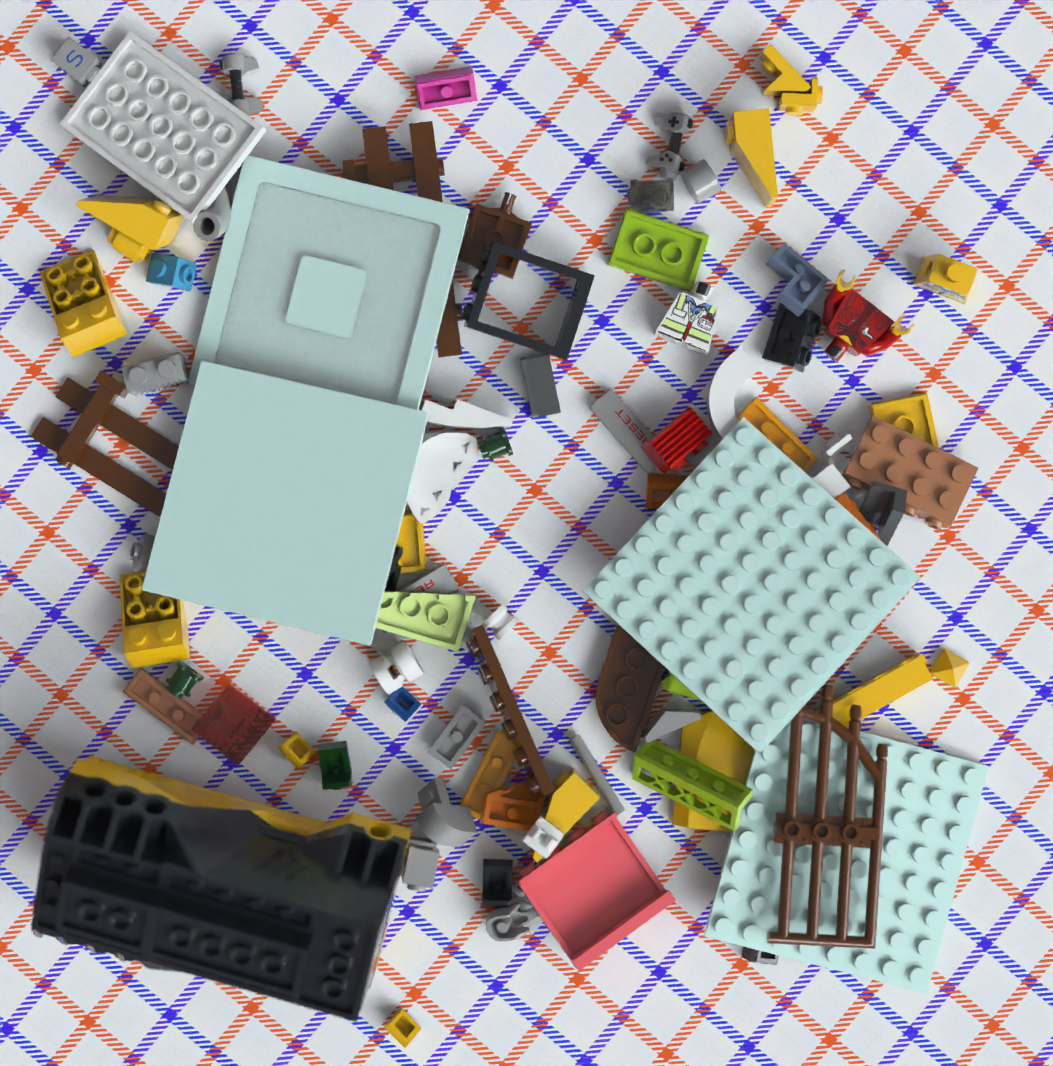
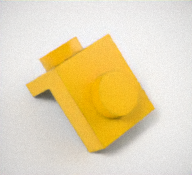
[778,77,823,116]

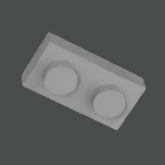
[428,704,487,769]

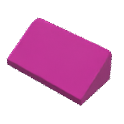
[415,67,478,110]

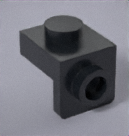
[482,859,513,907]

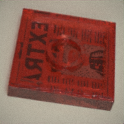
[192,682,276,765]

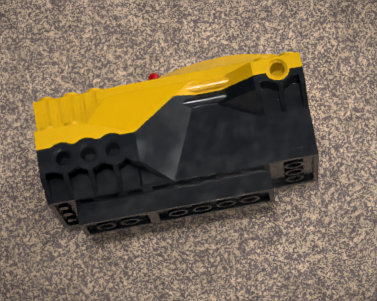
[31,755,412,1022]

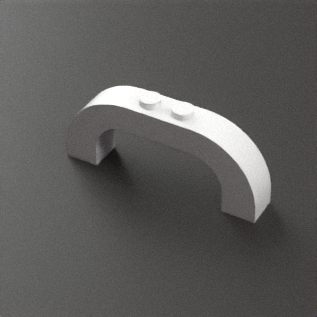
[707,347,851,498]

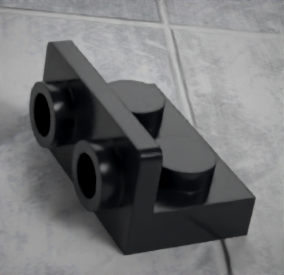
[762,303,821,372]

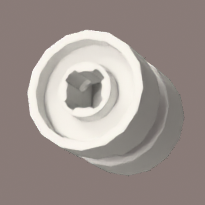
[369,641,424,695]

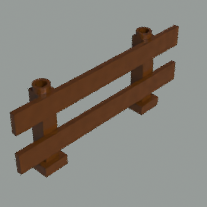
[342,121,463,358]
[31,371,179,517]

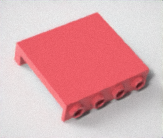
[515,810,676,970]

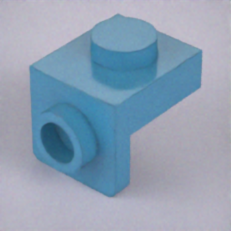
[146,253,197,291]

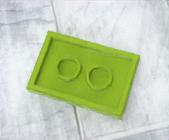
[608,208,710,292]

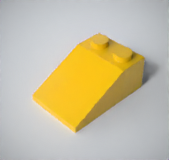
[724,108,778,208]
[76,195,184,250]
[533,767,600,862]

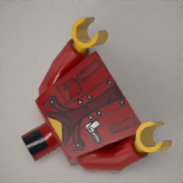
[822,270,914,362]

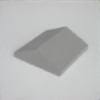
[642,708,702,743]

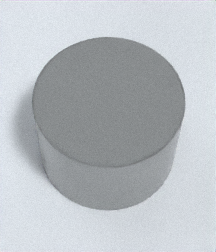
[680,159,721,204]

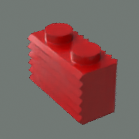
[641,407,712,475]

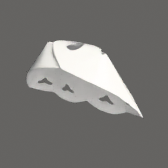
[407,432,478,523]

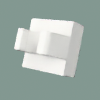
[522,816,565,859]

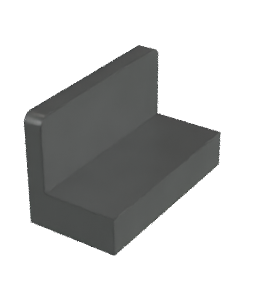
[520,355,561,419]
[859,481,908,546]

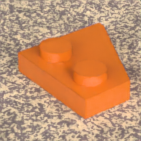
[479,780,544,831]

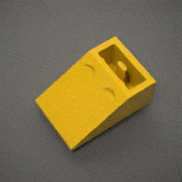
[40,249,128,357]
[119,571,190,668]

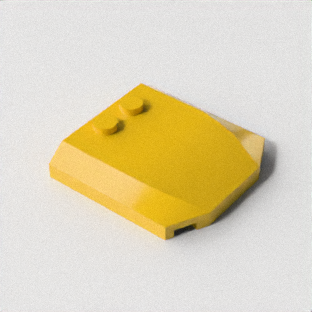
[671,710,754,832]

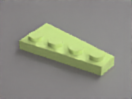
[375,591,476,652]

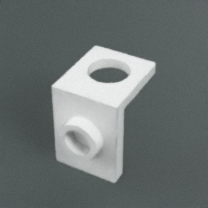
[820,433,855,474]

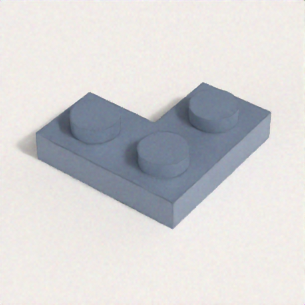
[766,243,829,317]

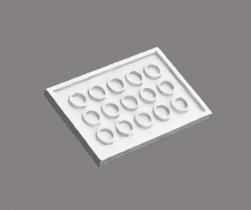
[59,31,267,223]

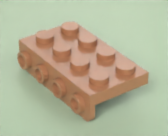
[841,416,978,530]

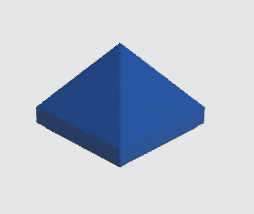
[384,687,421,722]

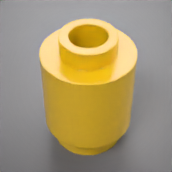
[107,228,153,263]

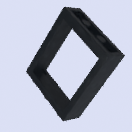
[461,241,595,360]

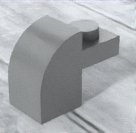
[416,778,477,847]

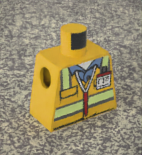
[913,254,977,304]

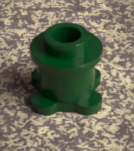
[478,427,513,463]
[166,661,204,698]

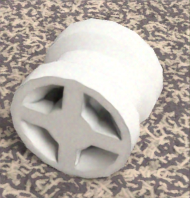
[482,604,519,640]

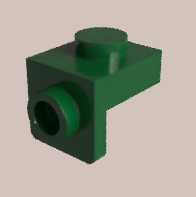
[317,741,352,790]

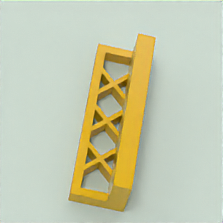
[815,653,933,727]

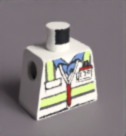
[654,281,718,356]

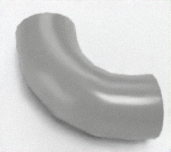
[193,186,231,241]

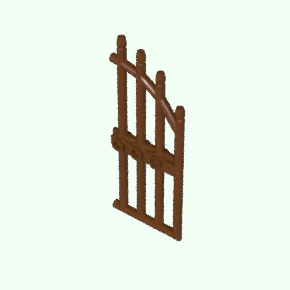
[766,685,888,949]

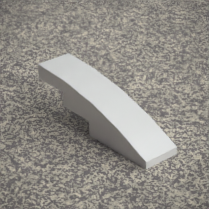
[422,399,513,429]

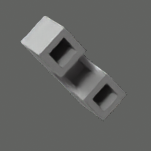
[401,836,440,892]

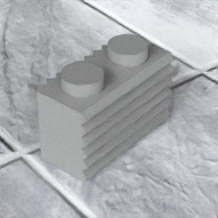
[121,352,189,396]

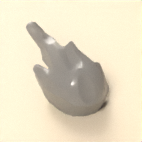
[485,904,539,941]

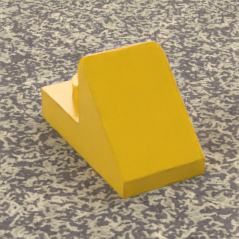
[759,44,811,97]

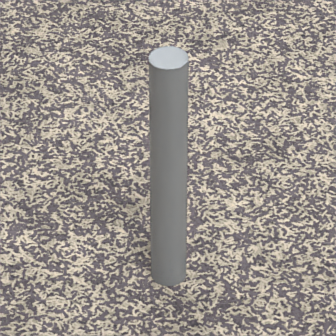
[569,734,625,815]

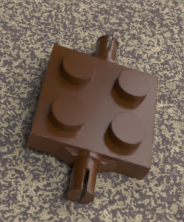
[457,192,532,279]

